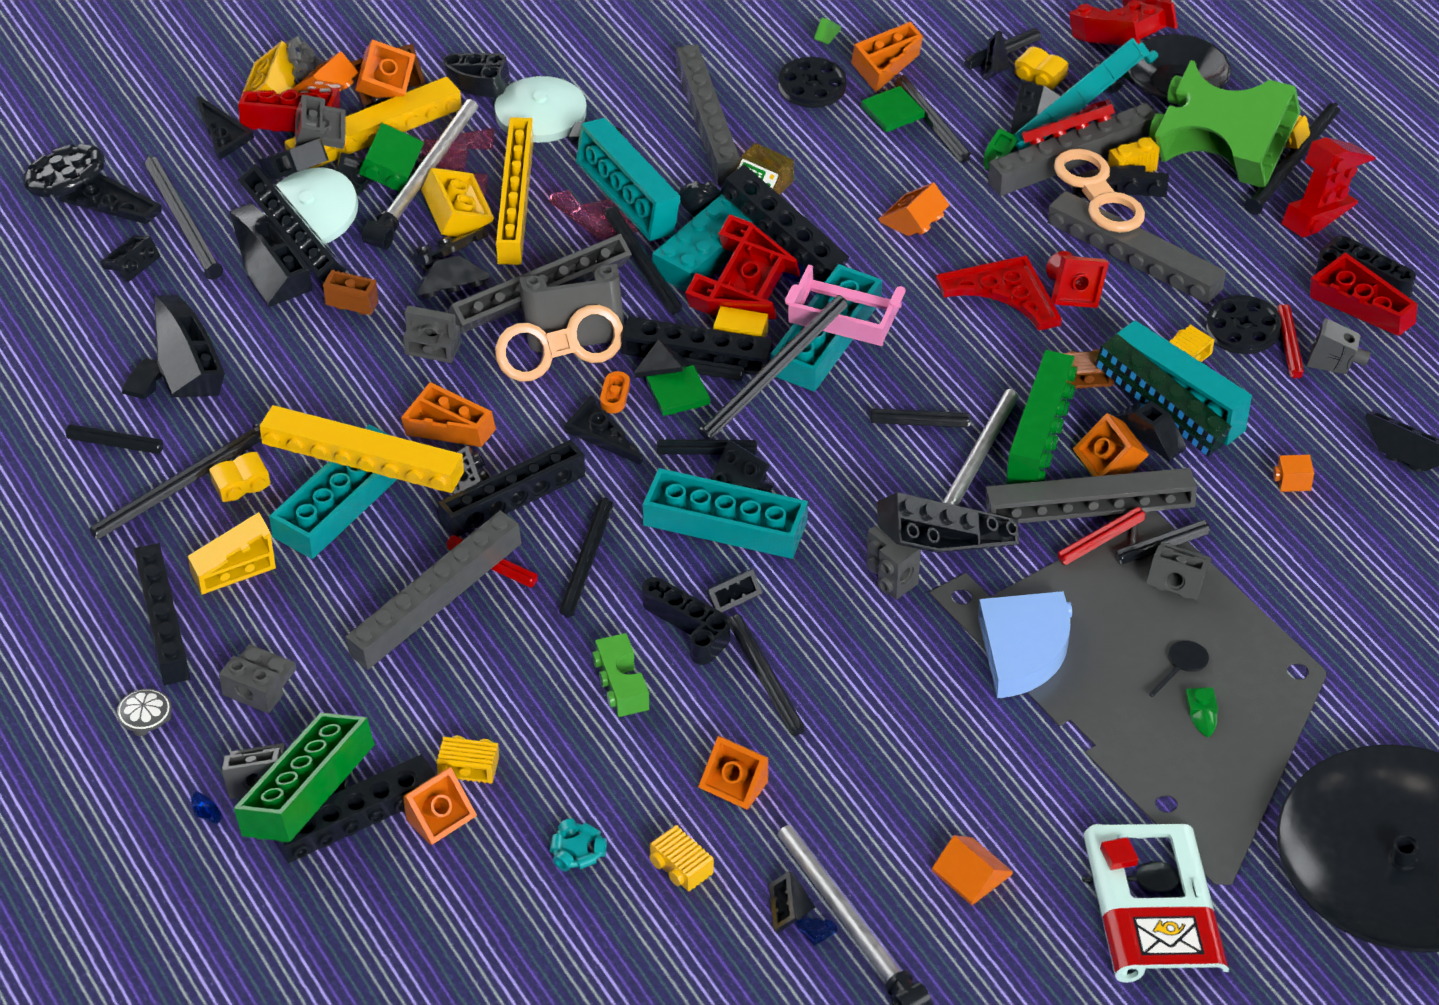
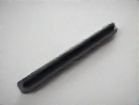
[895,75,971,163]
[605,206,682,315]
[559,498,613,618]
[729,614,804,736]

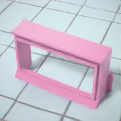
[785,265,905,346]

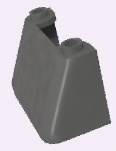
[519,264,625,352]

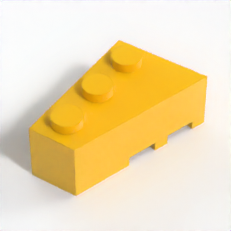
[188,512,276,595]

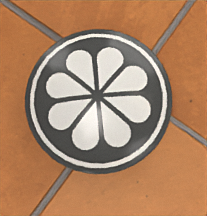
[117,689,172,736]

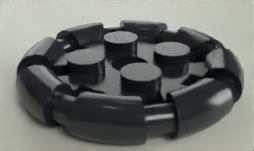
[23,144,105,197]

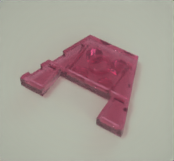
[419,129,495,195]
[549,190,641,240]

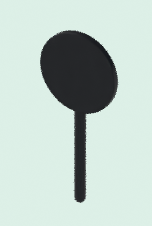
[1149,641,1209,697]
[1082,862,1180,892]

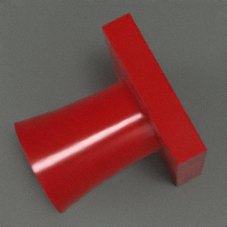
[1046,251,1109,308]

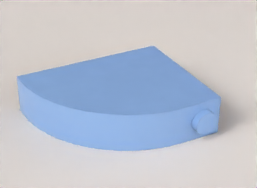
[978,591,1072,698]

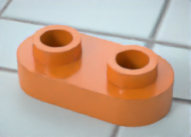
[600,371,630,413]

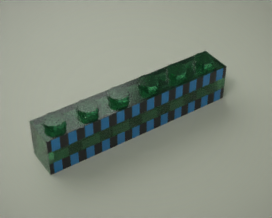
[1094,334,1232,457]

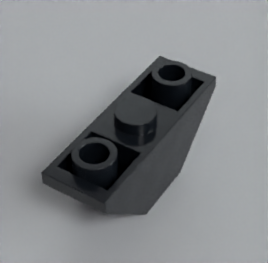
[259,138,329,180]
[415,255,490,299]
[1114,401,1186,461]

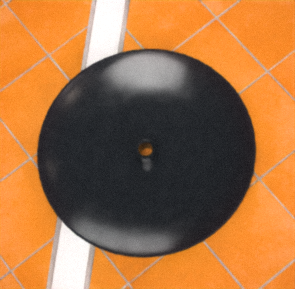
[1277,744,1439,953]

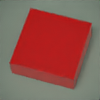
[1100,837,1139,870]

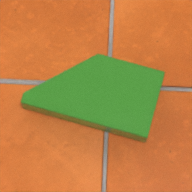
[814,18,841,45]

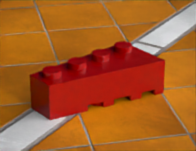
[238,88,341,133]
[1310,252,1417,336]

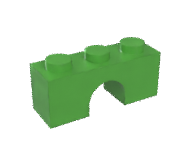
[592,633,649,717]

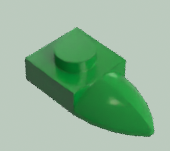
[984,128,1019,170]
[1185,687,1218,737]

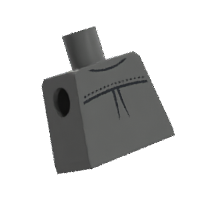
[1307,318,1371,374]

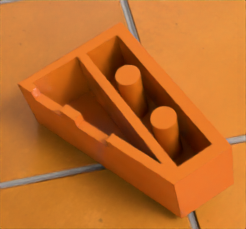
[851,22,923,92]
[401,382,496,447]

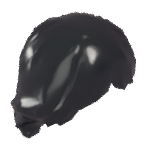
[679,181,721,215]

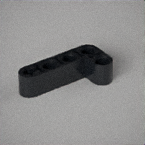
[1316,235,1416,298]
[642,577,730,665]

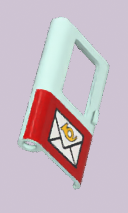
[1084,824,1229,982]

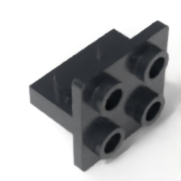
[711,441,774,492]

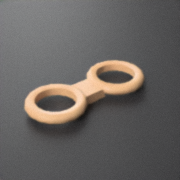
[1054,149,1145,233]
[495,304,623,382]

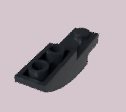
[1072,165,1169,198]

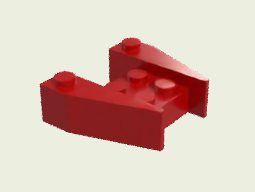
[1069,0,1178,45]
[1281,137,1375,238]
[685,214,800,319]

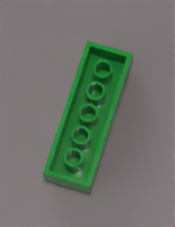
[1006,350,1078,485]
[233,713,375,842]

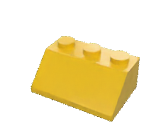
[240,41,300,99]
[421,168,494,237]

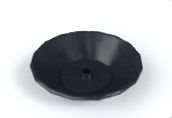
[1128,34,1231,100]

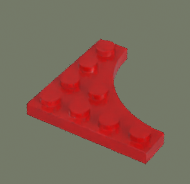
[1022,99,1115,145]
[936,255,1062,331]

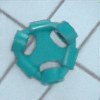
[550,819,607,872]

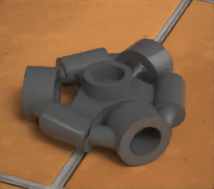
[286,36,324,80]

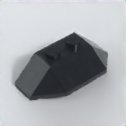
[1010,82,1060,148]
[1365,410,1439,473]

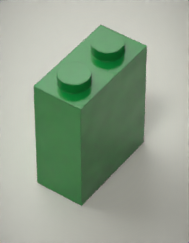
[359,123,424,192]

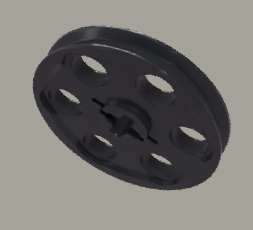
[778,57,847,108]
[1206,295,1281,354]

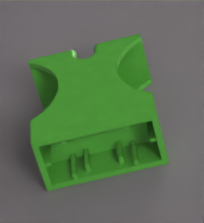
[1150,60,1301,188]

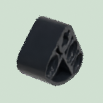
[443,53,510,97]

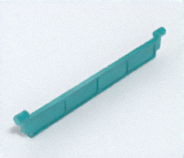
[1014,38,1158,150]

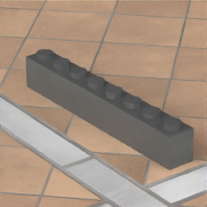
[676,44,741,185]
[988,103,1157,196]
[1048,191,1226,304]
[447,234,632,334]
[986,468,1197,523]
[345,511,522,670]

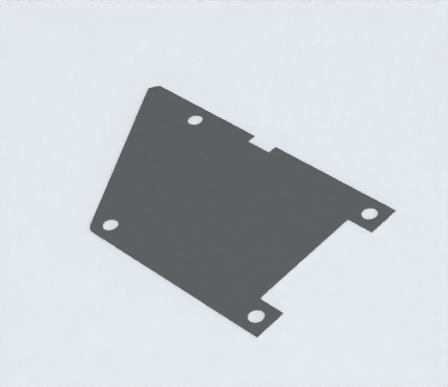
[929,511,1326,885]

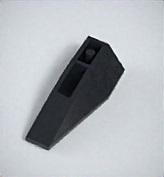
[229,203,312,307]
[154,295,225,398]
[877,492,1019,553]

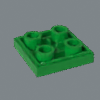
[861,86,925,132]
[646,365,710,416]

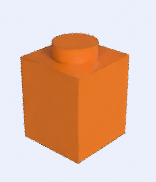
[1273,455,1314,492]

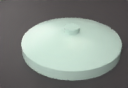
[495,76,586,142]
[264,168,358,244]

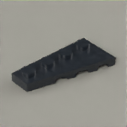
[59,174,162,224]

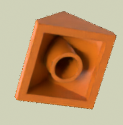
[698,736,768,810]
[403,767,477,845]
[932,835,1013,905]

